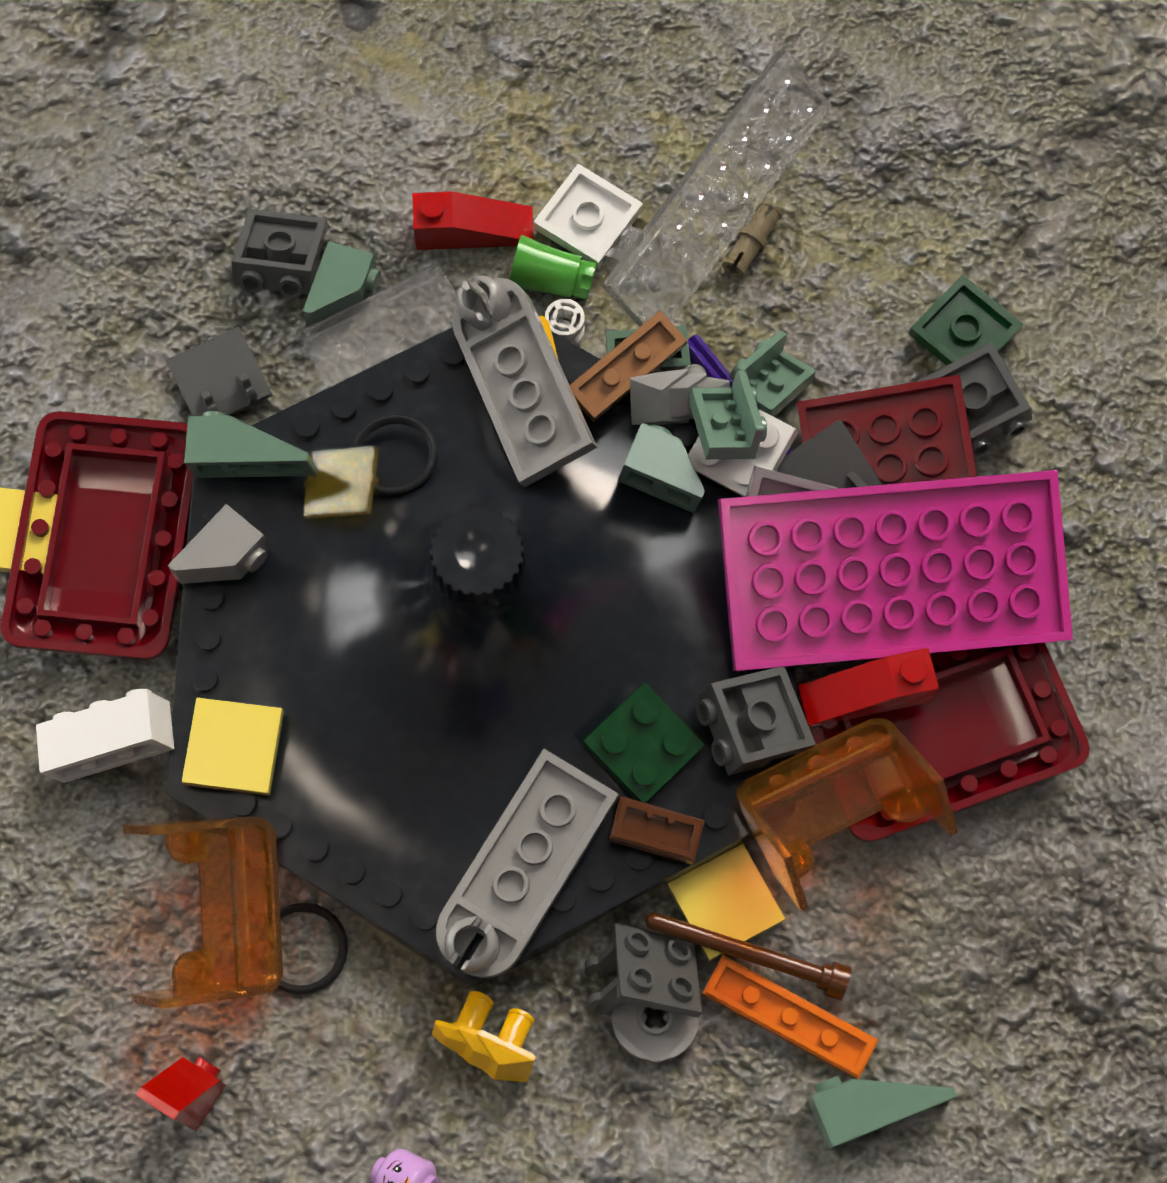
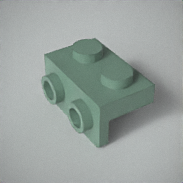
[730,330,816,417]
[688,371,767,460]

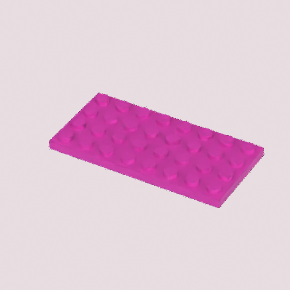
[718,470,1073,671]

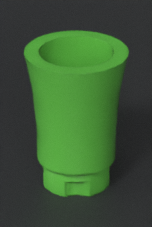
[509,234,597,300]

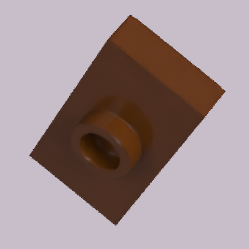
[607,796,705,865]

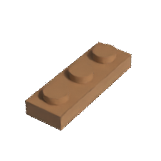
[570,310,688,422]

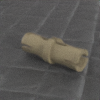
[722,201,783,278]

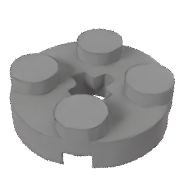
[611,1003,699,1064]

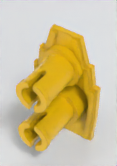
[432,991,536,1082]

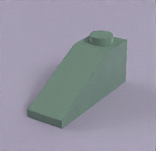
[184,411,318,478]
[807,1076,957,1150]

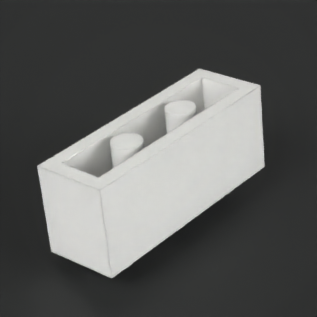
[36,689,174,783]

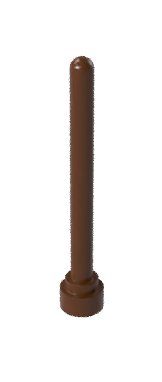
[645,913,851,1001]

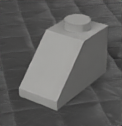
[168,504,270,584]

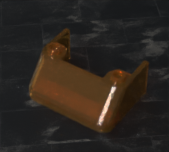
[736,718,958,911]
[123,816,283,1009]

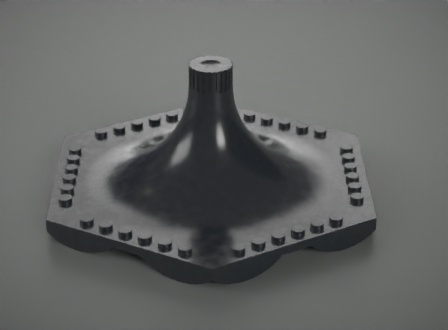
[166,310,795,987]

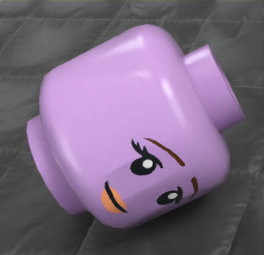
[370,1149,440,1183]

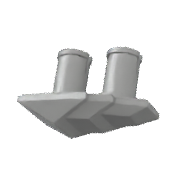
[630,364,730,425]

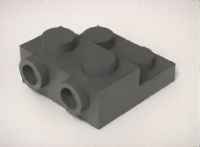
[231,209,327,298]
[919,342,1032,457]
[696,667,816,776]

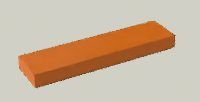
[702,955,878,1079]

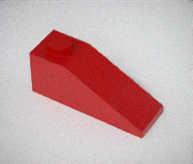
[412,191,534,250]
[797,648,939,728]
[136,1057,226,1131]

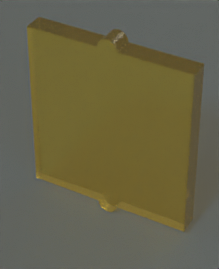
[303,446,379,519]

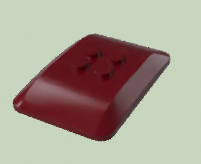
[1,411,193,660]
[799,643,1090,842]

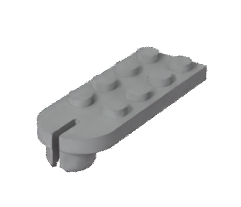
[452,275,597,487]
[436,749,619,978]

